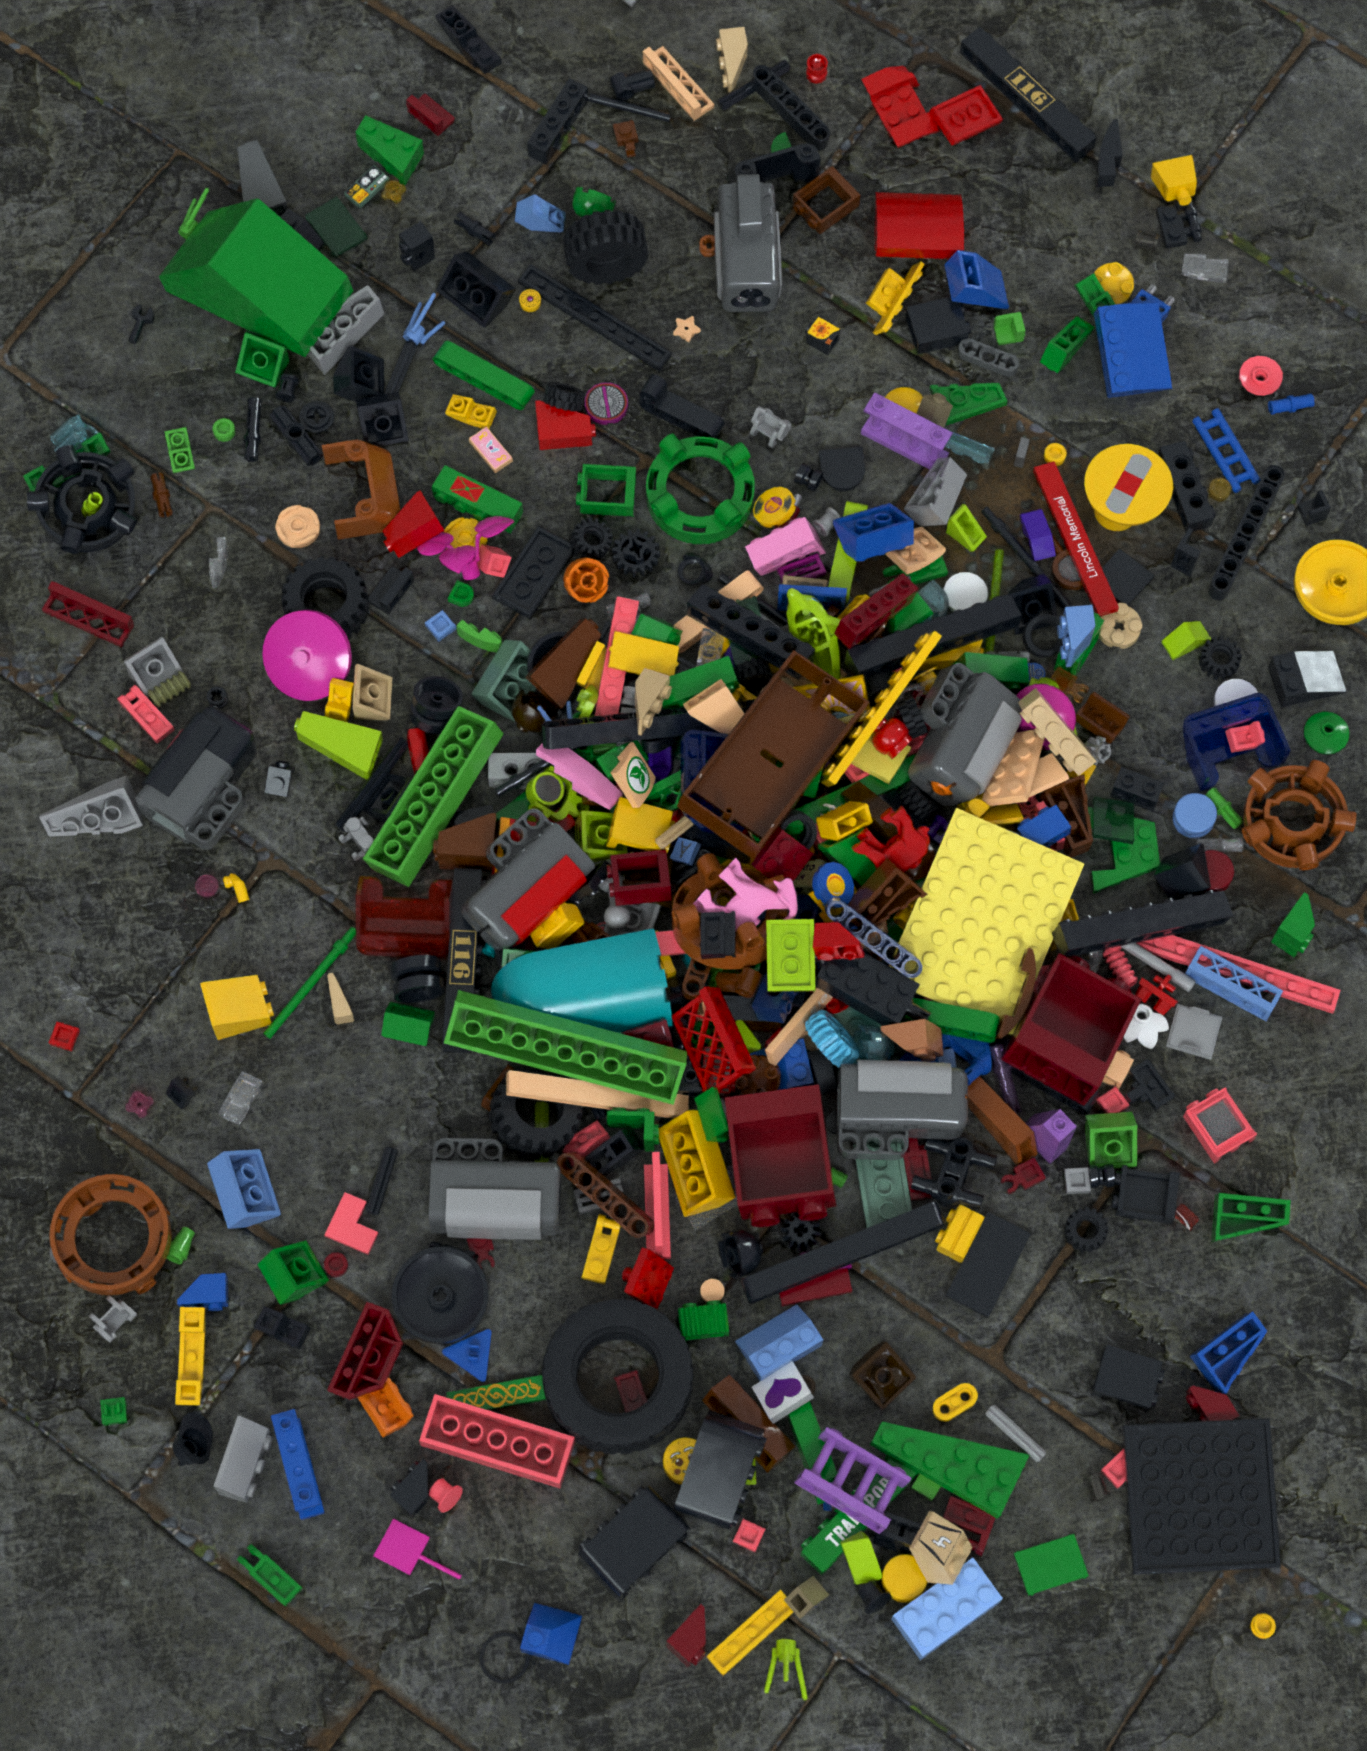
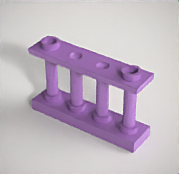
[861,393,952,470]
[794,1427,911,1534]

